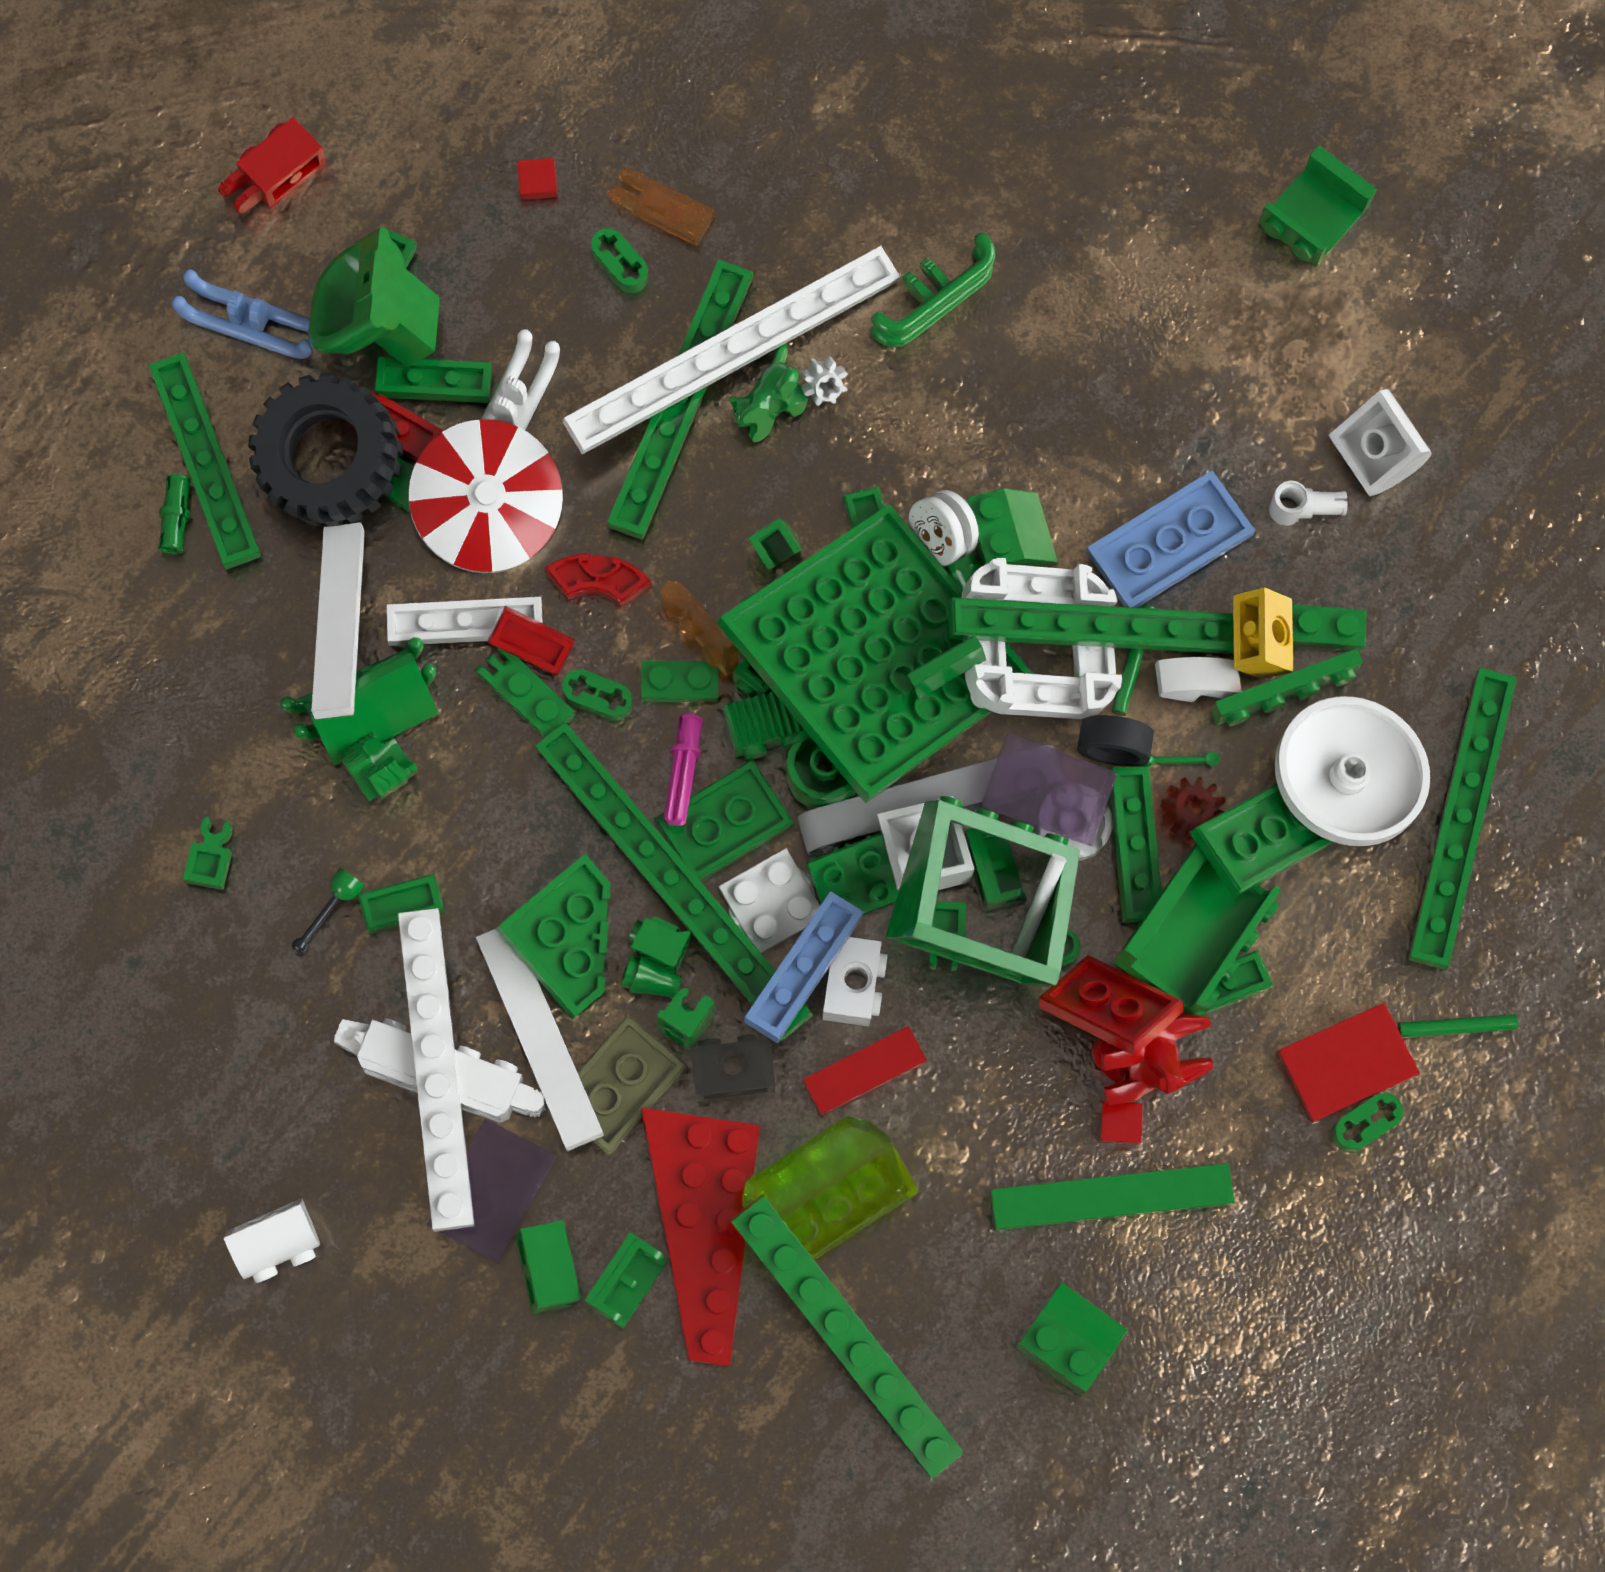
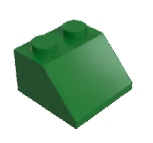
[966,488,1058,567]
[1015,1282,1128,1397]

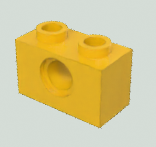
[1233,587,1293,679]

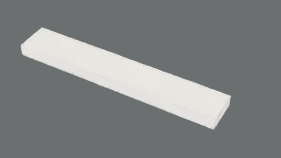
[311,523,364,719]
[476,929,604,1151]

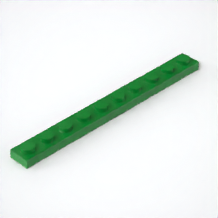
[535,722,812,1041]

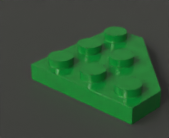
[495,854,611,1019]

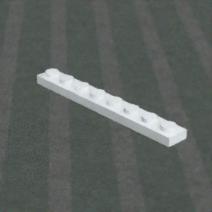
[398,908,474,1232]

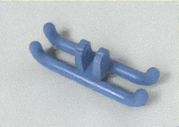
[171,269,314,359]

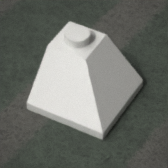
[877,796,974,890]

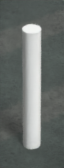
[1011,854,1066,958]

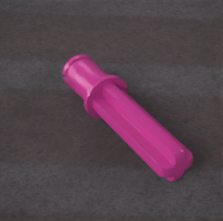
[664,713,703,826]

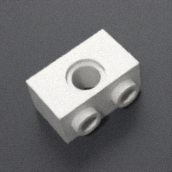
[822,937,888,1027]

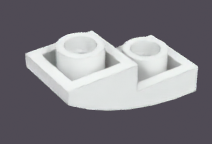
[1155,657,1242,703]

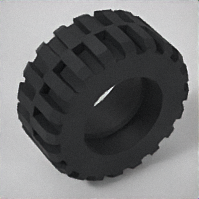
[248,374,403,527]

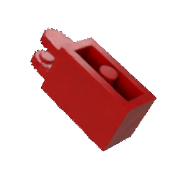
[218,117,327,214]

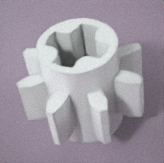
[800,356,848,406]

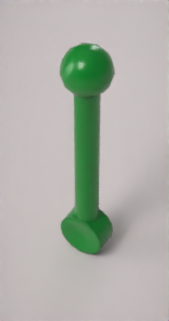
[1142,751,1220,768]

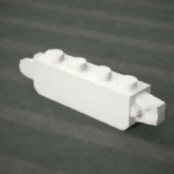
[334,1018,546,1123]

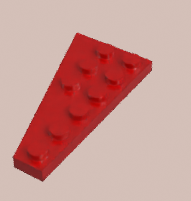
[640,1108,760,1367]

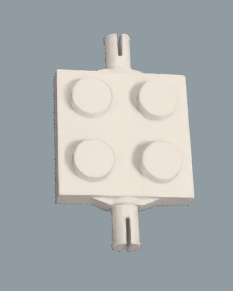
[718,848,820,953]

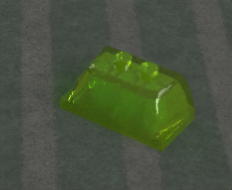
[742,1116,919,1260]

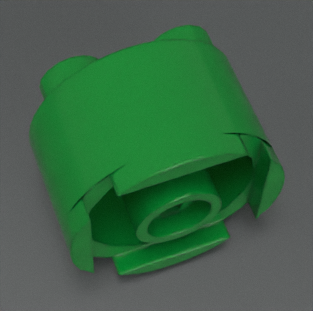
[786,730,857,810]

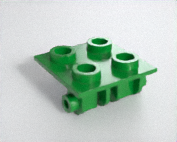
[805,833,899,914]

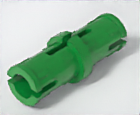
[158,474,191,554]

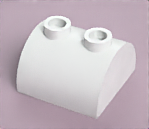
[1329,389,1432,497]
[224,1198,320,1283]

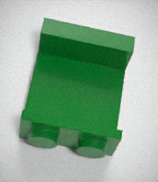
[1258,145,1377,267]

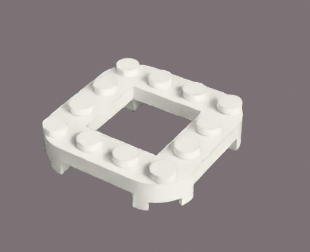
[961,558,1122,719]

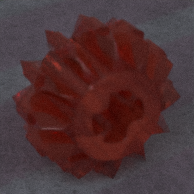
[1160,777,1226,843]

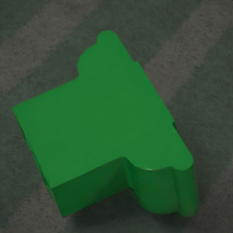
[308,227,440,368]

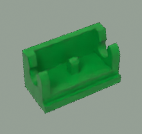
[964,828,1027,912]
[657,988,715,1053]
[514,1220,581,1315]
[585,1232,668,1329]

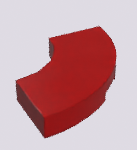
[544,553,652,608]

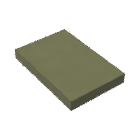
[577,1014,688,1157]

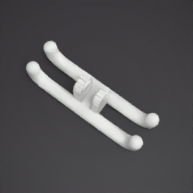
[481,329,560,430]

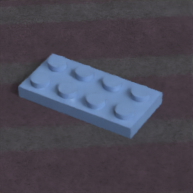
[1085,470,1255,608]

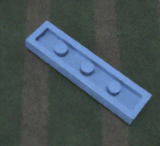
[744,891,864,1043]

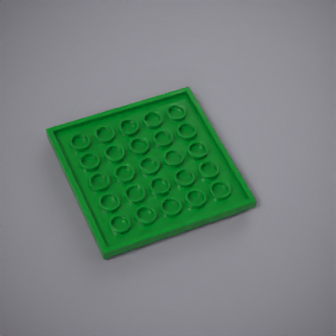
[717,504,1033,803]

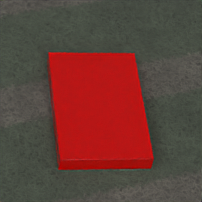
[1039,955,1183,1056]
[1277,1002,1420,1124]

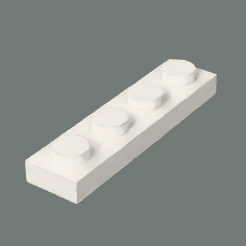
[387,597,543,646]

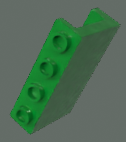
[1113,843,1281,1015]

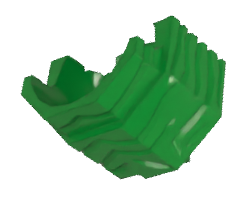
[341,732,418,801]

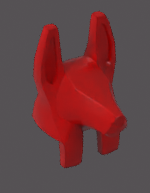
[1091,1013,1213,1105]

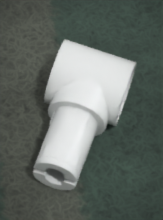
[1269,481,1347,526]

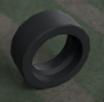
[1077,715,1154,766]

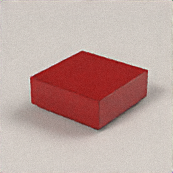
[517,158,557,200]
[1100,1101,1143,1145]

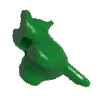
[729,343,808,442]

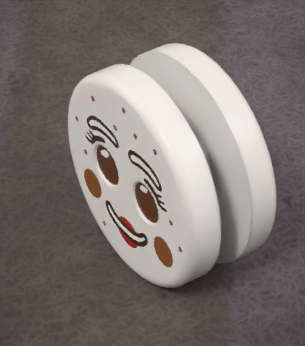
[908,490,979,566]

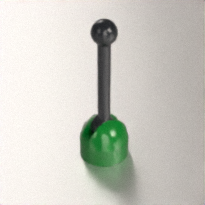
[292,867,365,954]

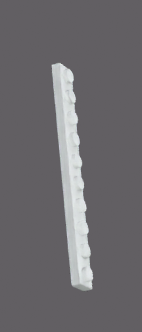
[562,246,900,454]

